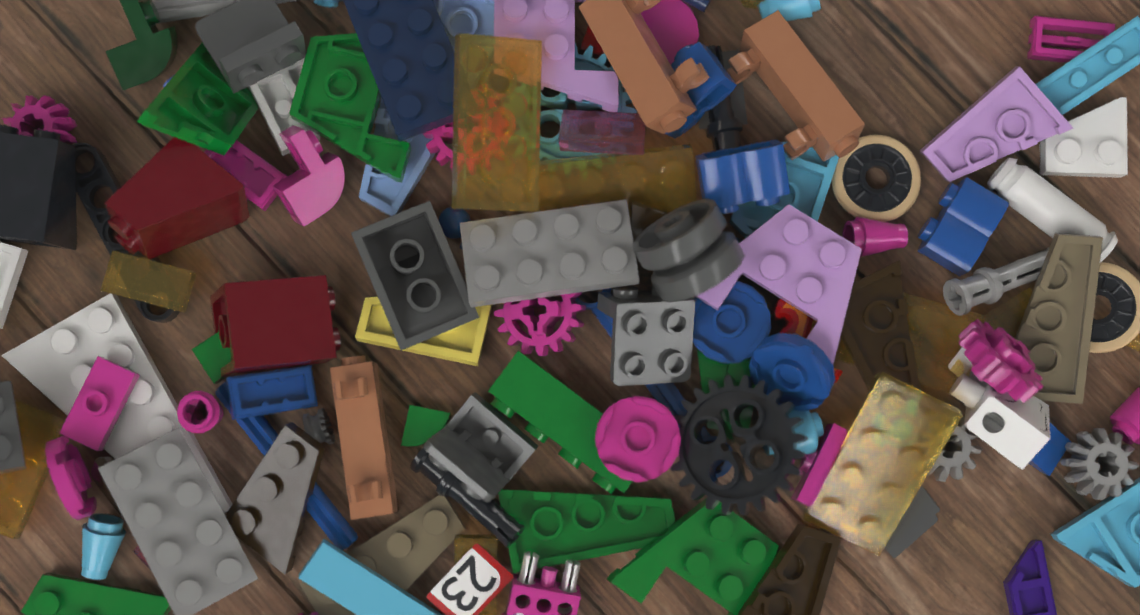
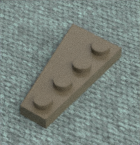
[1015,233,1103,404]
[299,495,466,615]

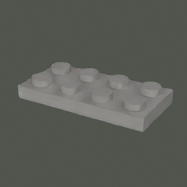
[460,199,639,308]
[98,428,258,615]

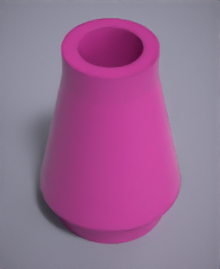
[842,217,908,257]
[177,391,224,433]

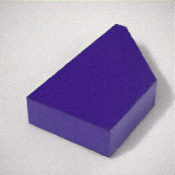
[1003,540,1057,615]

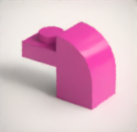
[272,125,345,227]

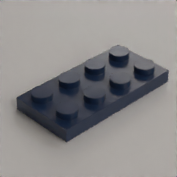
[343,0,478,142]

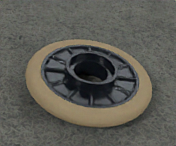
[832,135,921,222]
[1089,262,1140,353]

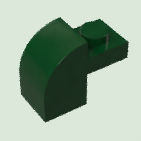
[105,0,178,91]

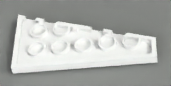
[1,293,232,514]

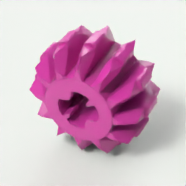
[2,95,77,144]

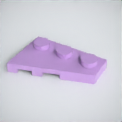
[920,66,1073,182]

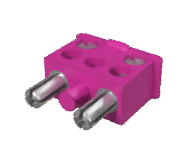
[501,551,581,615]

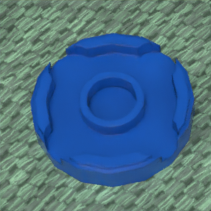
[693,281,771,364]
[749,333,835,411]

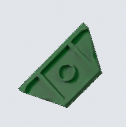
[137,42,259,155]

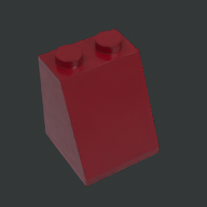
[105,137,249,260]
[210,275,341,377]

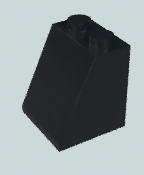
[0,125,77,250]

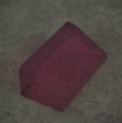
[559,110,646,155]

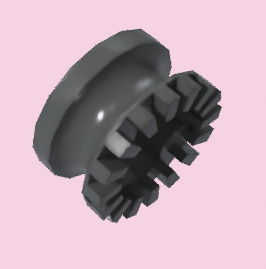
[302,408,335,445]

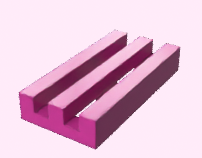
[1027,16,1115,63]

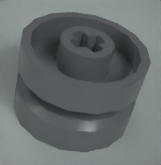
[632,199,745,303]

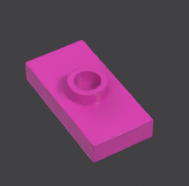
[204,140,287,211]
[59,356,140,451]
[791,423,848,506]

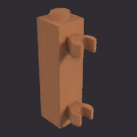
[579,0,710,134]
[727,10,865,162]
[330,355,399,520]

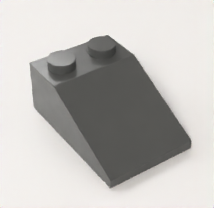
[351,201,479,350]

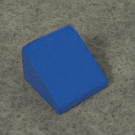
[1028,422,1071,476]

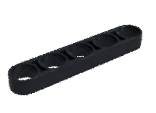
[72,143,181,323]

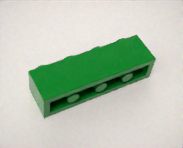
[488,351,633,494]

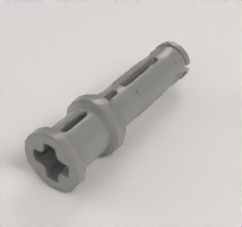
[943,247,1049,316]

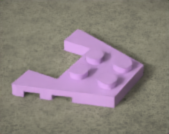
[493,0,619,113]
[695,204,862,364]

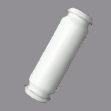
[987,158,1118,263]

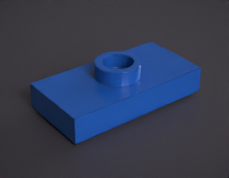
[226,365,318,420]

